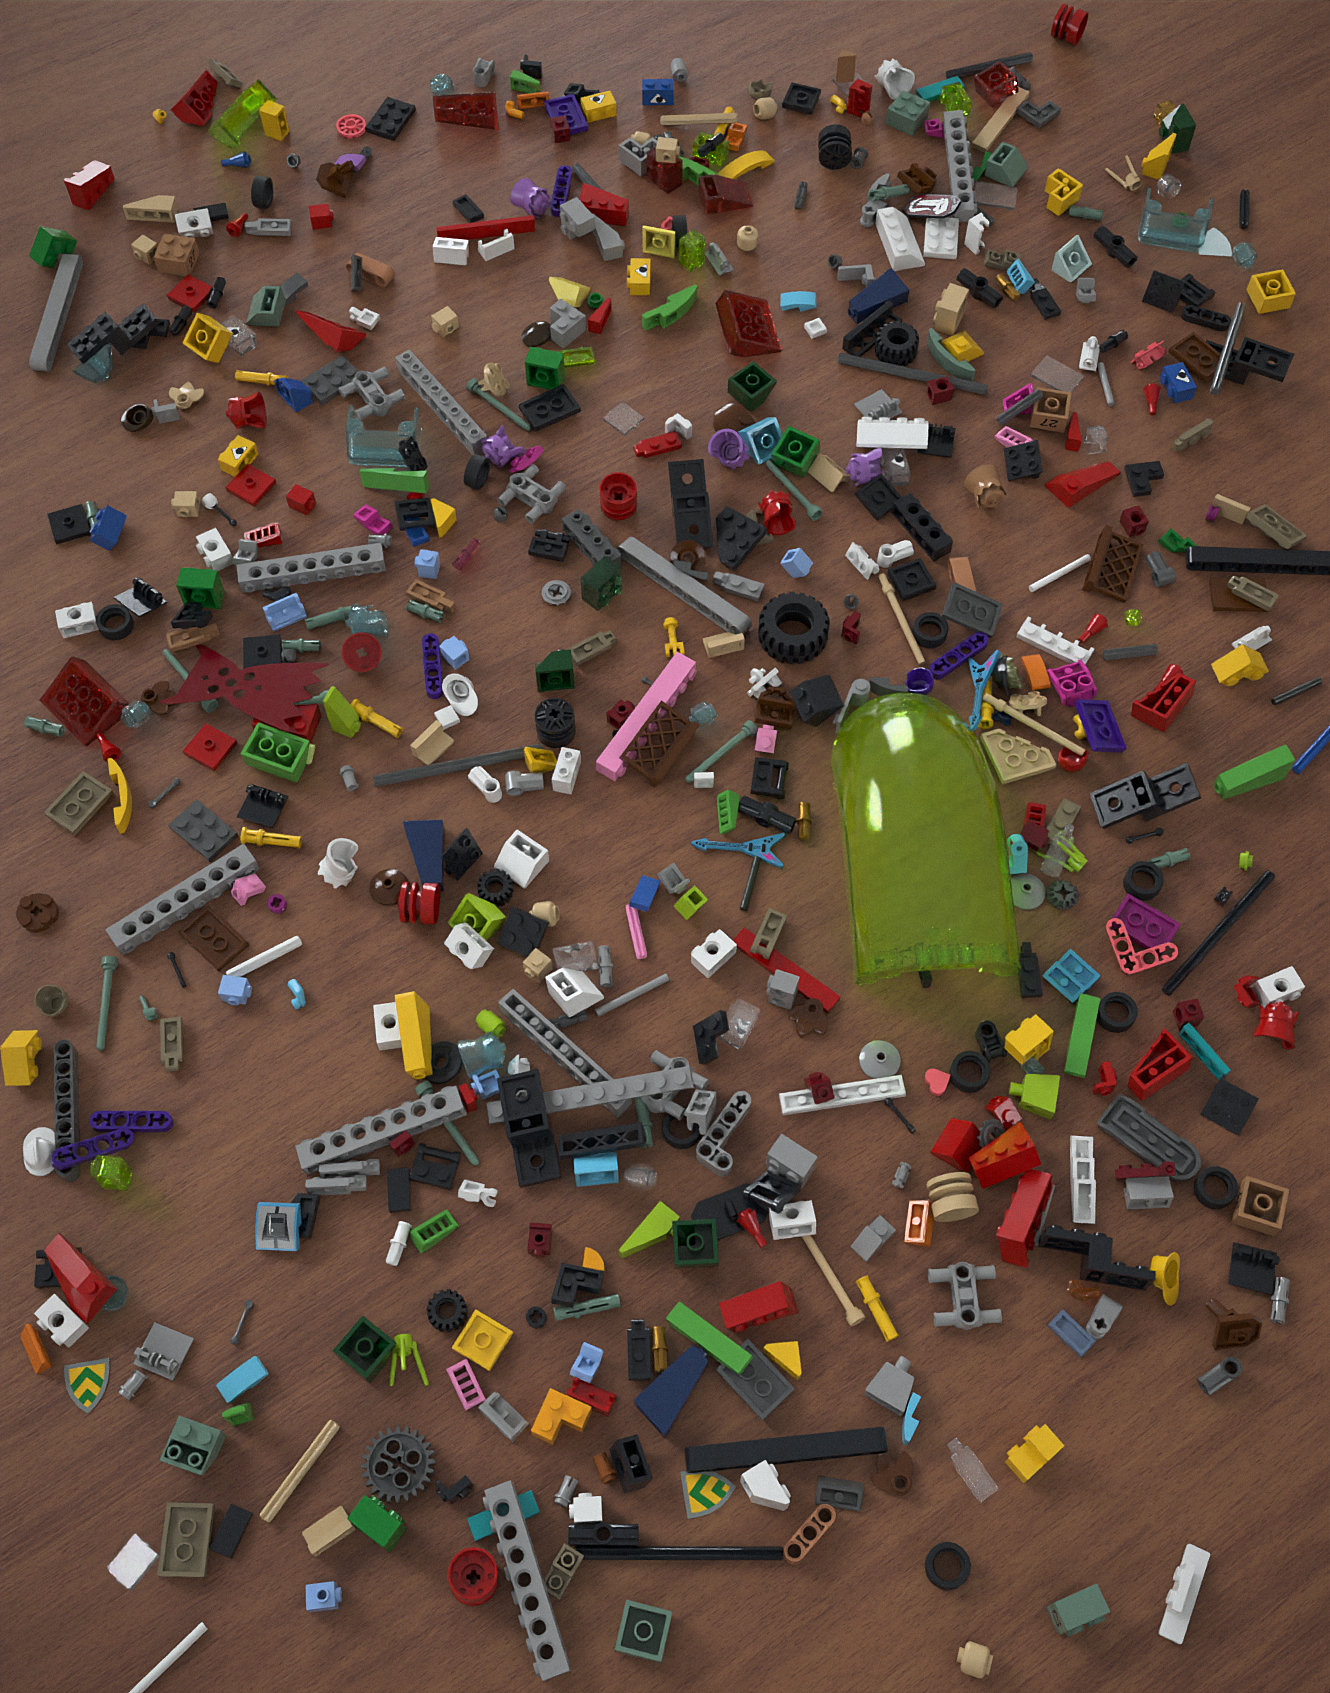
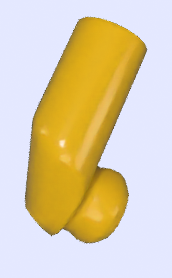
[830,95,847,114]
[153,109,167,124]
[1073,714,1087,740]

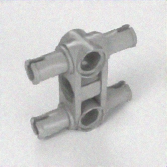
[338,366,405,421]
[497,464,567,524]
[641,1050,709,1120]
[928,1262,1002,1330]

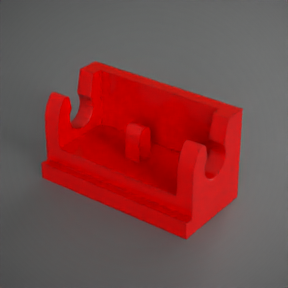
[847,79,873,117]
[566,1377,617,1417]

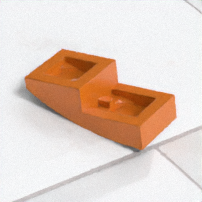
[723,123,748,152]
[1021,654,1051,690]

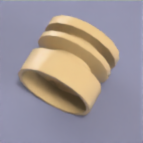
[926,1172,979,1222]

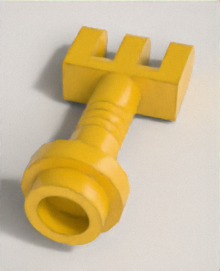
[663,617,685,657]

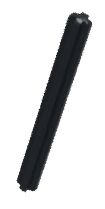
[945,52,1033,79]

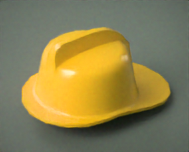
[1150,1252,1180,1306]

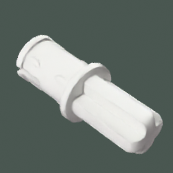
[386,1221,412,1266]

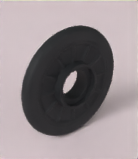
[425,1041,463,1084]

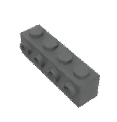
[562,509,622,577]

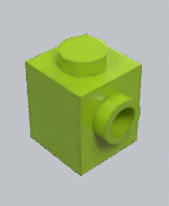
[674,885,708,920]

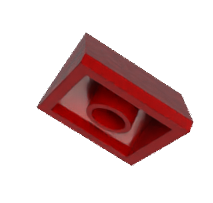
[930,1118,982,1173]

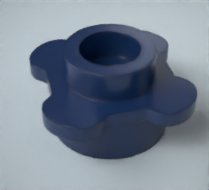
[993,711,1014,726]

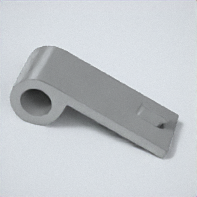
[833,679,871,734]

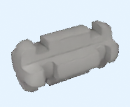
[892,1162,911,1189]

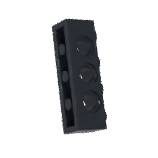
[891,493,953,562]

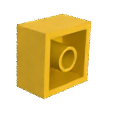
[1246,269,1296,314]
[183,313,233,363]

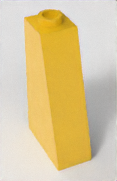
[395,991,433,1079]

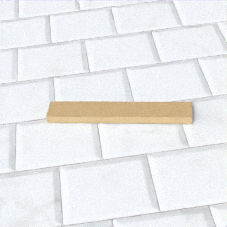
[972,86,1030,153]

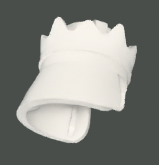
[874,58,915,100]
[318,838,358,888]

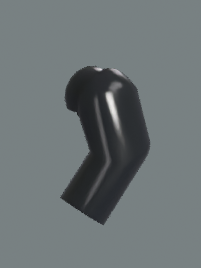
[263,587,291,602]

